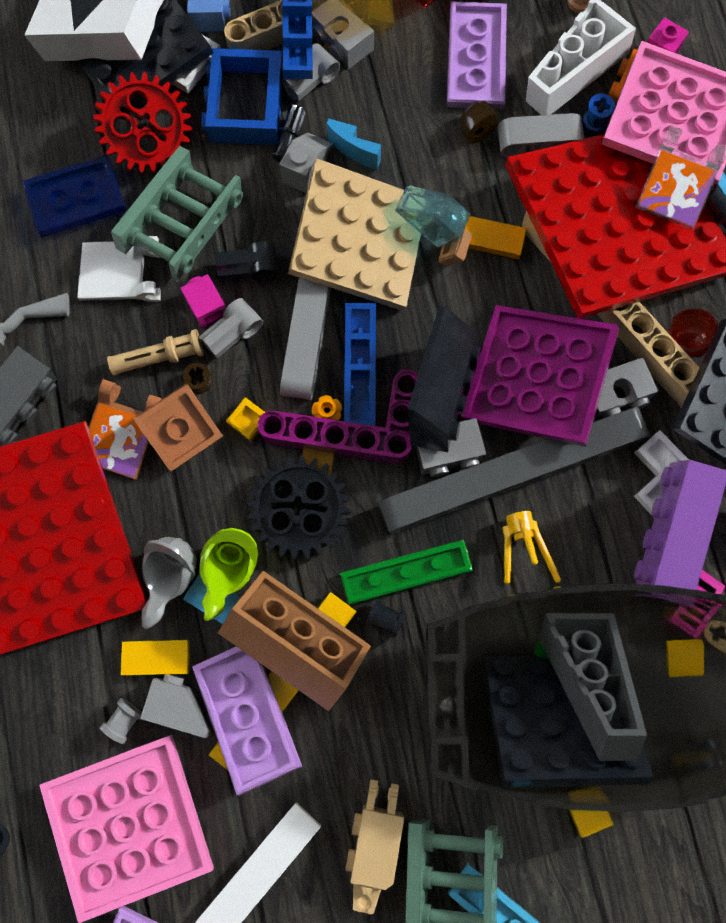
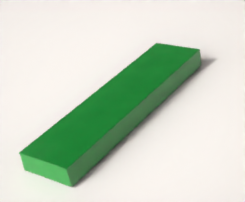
[340,539,473,605]

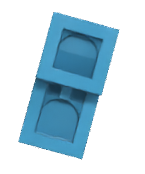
[327,118,381,170]

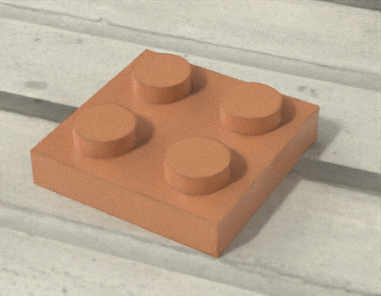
[133,383,223,472]

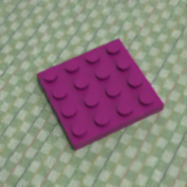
[461,305,619,447]

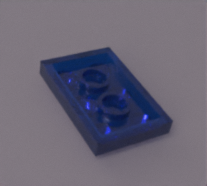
[23,155,127,238]

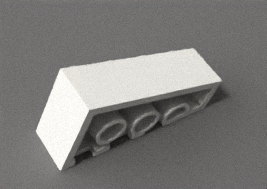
[526,0,636,115]

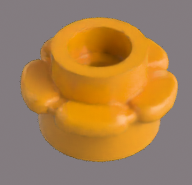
[312,395,342,420]

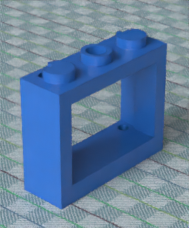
[201,48,283,145]

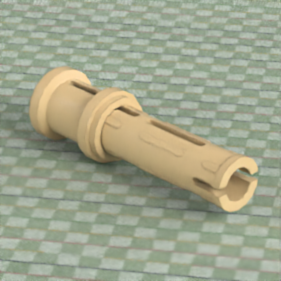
[107,329,204,375]

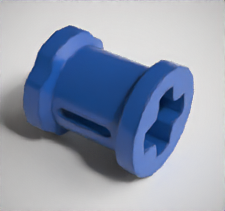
[582,93,615,134]

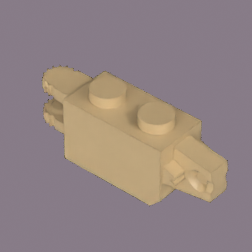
[345,780,404,914]

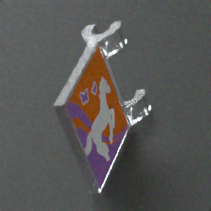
[635,125,726,230]

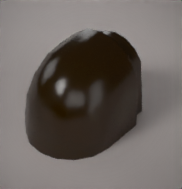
[460,100,498,144]

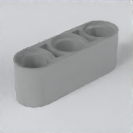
[498,113,584,158]

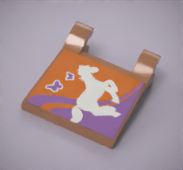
[88,379,162,480]

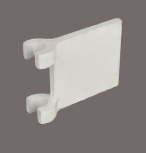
[77,236,161,302]

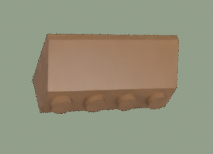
[218,571,371,711]

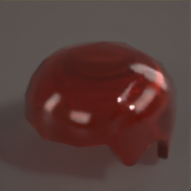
[669,308,719,358]

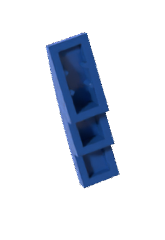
[282,0,313,79]
[344,303,376,426]

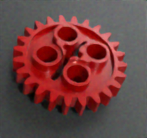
[93,72,192,174]

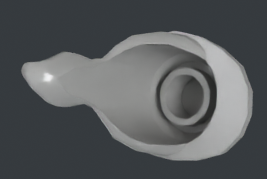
[141,537,197,629]

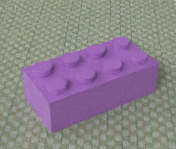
[634,460,726,603]

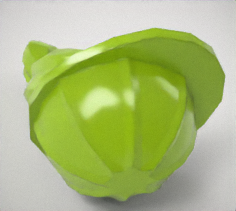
[199,528,258,621]

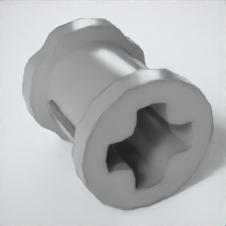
[99,698,142,744]

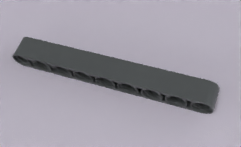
[378,407,652,534]

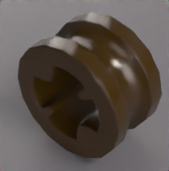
[183,363,213,394]

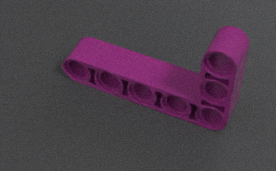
[258,370,418,464]

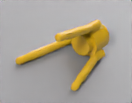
[502,511,561,584]

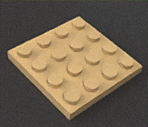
[288,159,428,310]

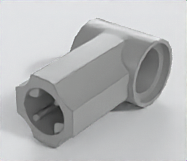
[281,43,340,101]
[199,298,263,359]

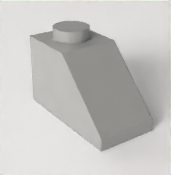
[279,133,334,193]
[140,674,212,738]

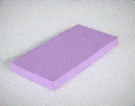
[447,1,507,110]
[192,646,302,795]

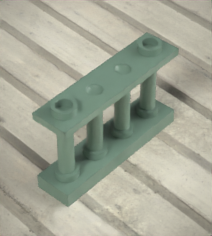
[111,146,243,282]
[406,818,503,923]

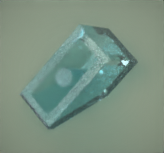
[395,185,471,247]

